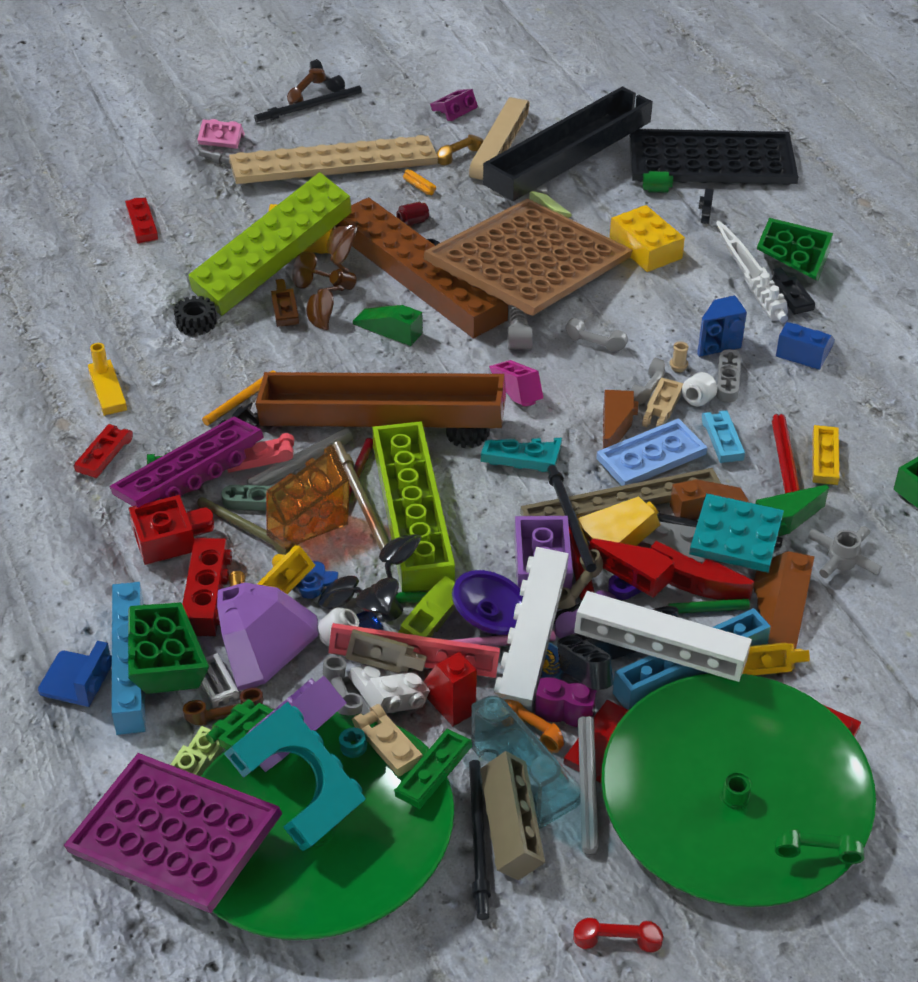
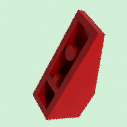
[590,538,675,598]

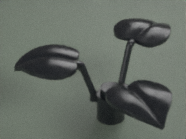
[317,534,422,622]

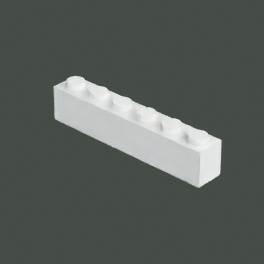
[494,547,569,712]
[574,591,752,682]

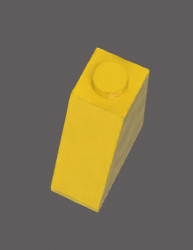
[578,496,661,546]

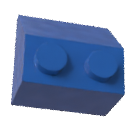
[776,322,835,370]

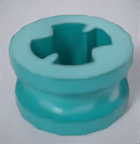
[339,727,367,758]

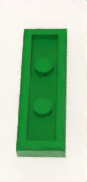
[394,729,472,809]

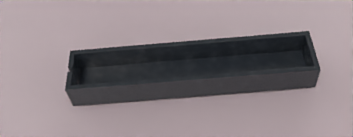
[483,86,653,201]

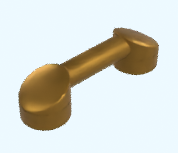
[436,135,484,165]

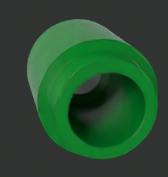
[643,171,673,193]

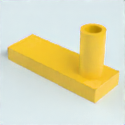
[87,343,127,416]
[257,545,316,594]

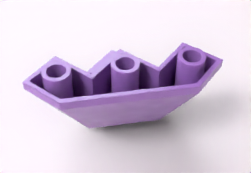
[217,582,319,691]

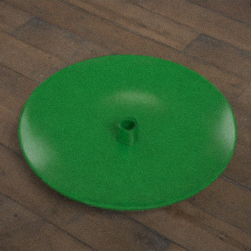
[601,673,876,907]
[201,712,454,940]

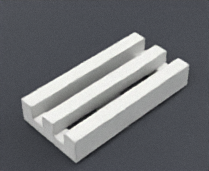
[201,653,240,708]

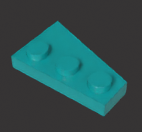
[480,437,562,472]

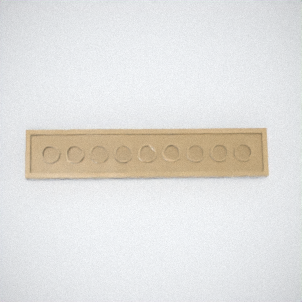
[229,135,438,184]

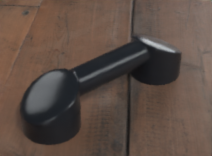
[309,59,345,92]

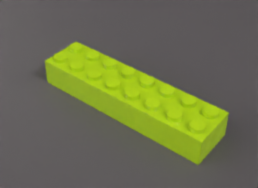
[188,172,352,316]
[372,421,455,592]

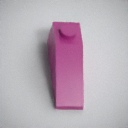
[489,360,543,406]

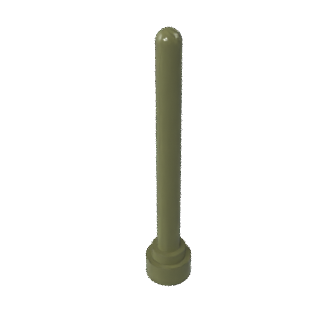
[197,497,299,555]

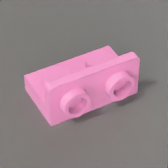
[197,119,245,149]

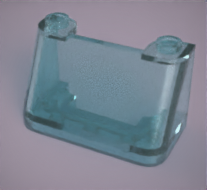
[471,696,581,829]

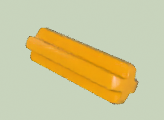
[403,169,436,195]

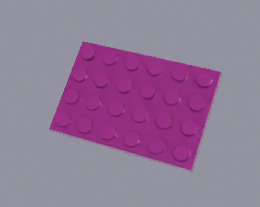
[64,753,282,914]

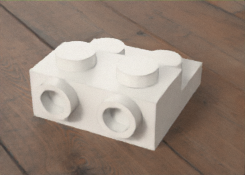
[348,665,430,713]

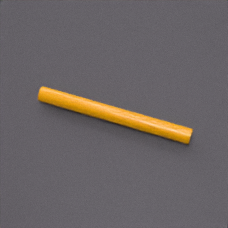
[202,370,276,426]

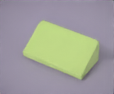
[529,191,572,218]

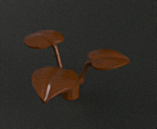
[292,225,358,330]

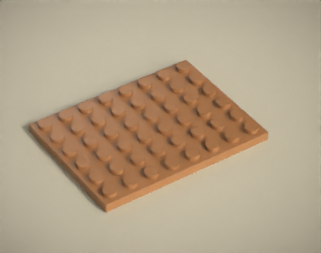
[423,198,633,316]

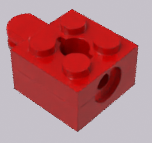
[128,495,214,565]

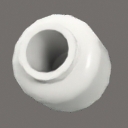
[682,372,717,407]
[318,608,359,646]

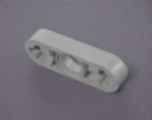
[716,349,741,403]

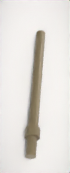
[332,441,388,551]

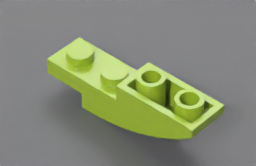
[398,576,456,637]

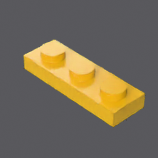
[812,425,839,485]

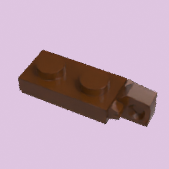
[271,279,299,327]

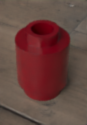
[396,202,429,226]

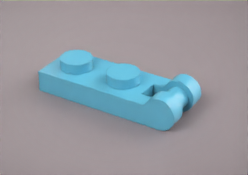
[702,410,745,463]

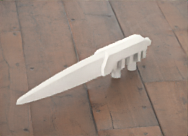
[716,221,789,323]

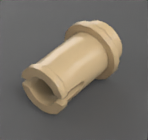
[670,341,689,372]

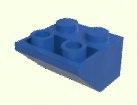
[697,295,747,357]

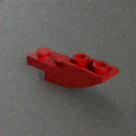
[651,541,754,601]

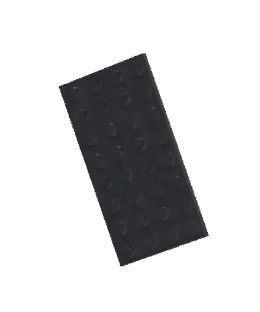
[629,129,798,185]

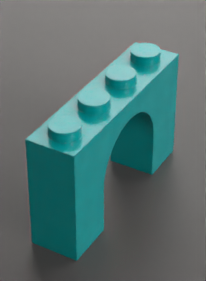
[224,702,366,851]

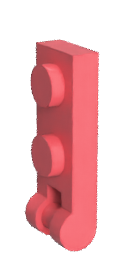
[227,433,294,473]

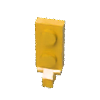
[742,643,810,675]

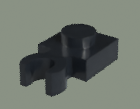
[698,188,714,224]

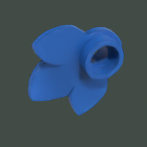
[295,561,338,599]

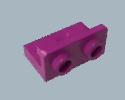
[430,89,478,121]

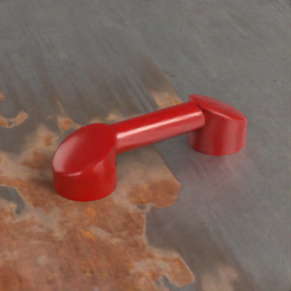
[573,918,664,952]

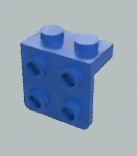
[38,640,112,707]

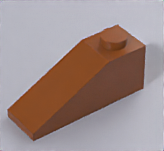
[603,390,638,449]
[670,479,750,520]

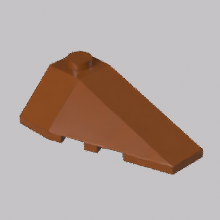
[753,551,815,649]

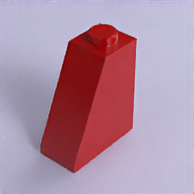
[424,652,477,727]

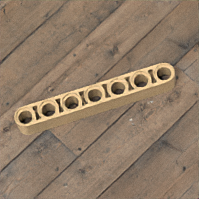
[469,97,530,180]

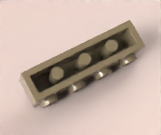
[480,751,545,880]

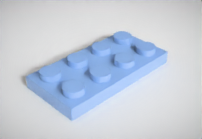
[596,418,707,486]

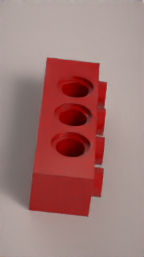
[182,538,232,636]

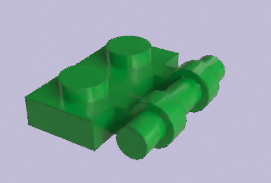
[206,699,273,750]

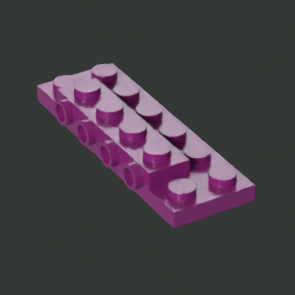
[110,417,264,508]

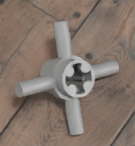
[808,526,882,578]

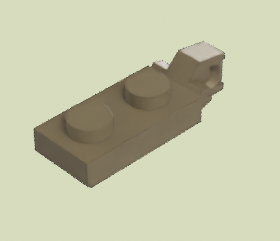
[345,629,427,674]

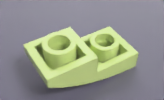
[170,726,224,776]

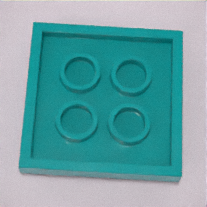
[689,493,784,573]

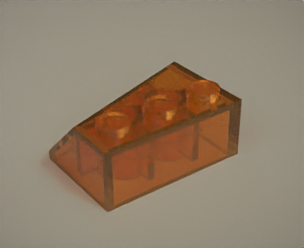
[266,445,349,549]

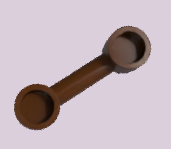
[287,68,326,105]
[183,688,264,726]

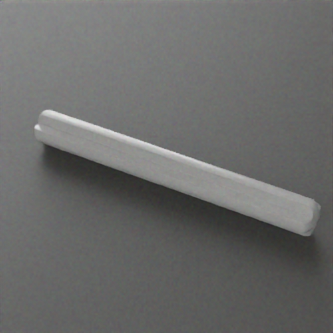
[247,428,353,486]
[578,716,599,854]

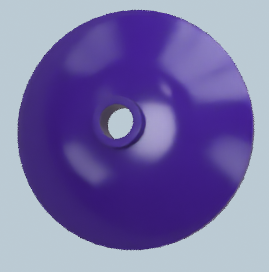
[452,570,523,635]

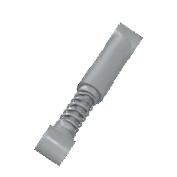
[508,305,532,350]

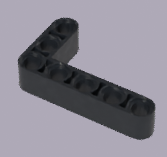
[557,606,679,690]

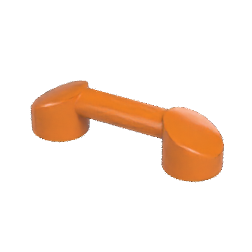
[493,699,564,753]

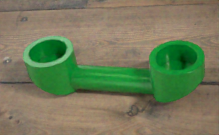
[775,830,865,864]

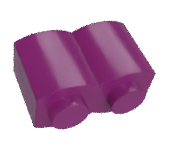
[535,678,597,727]

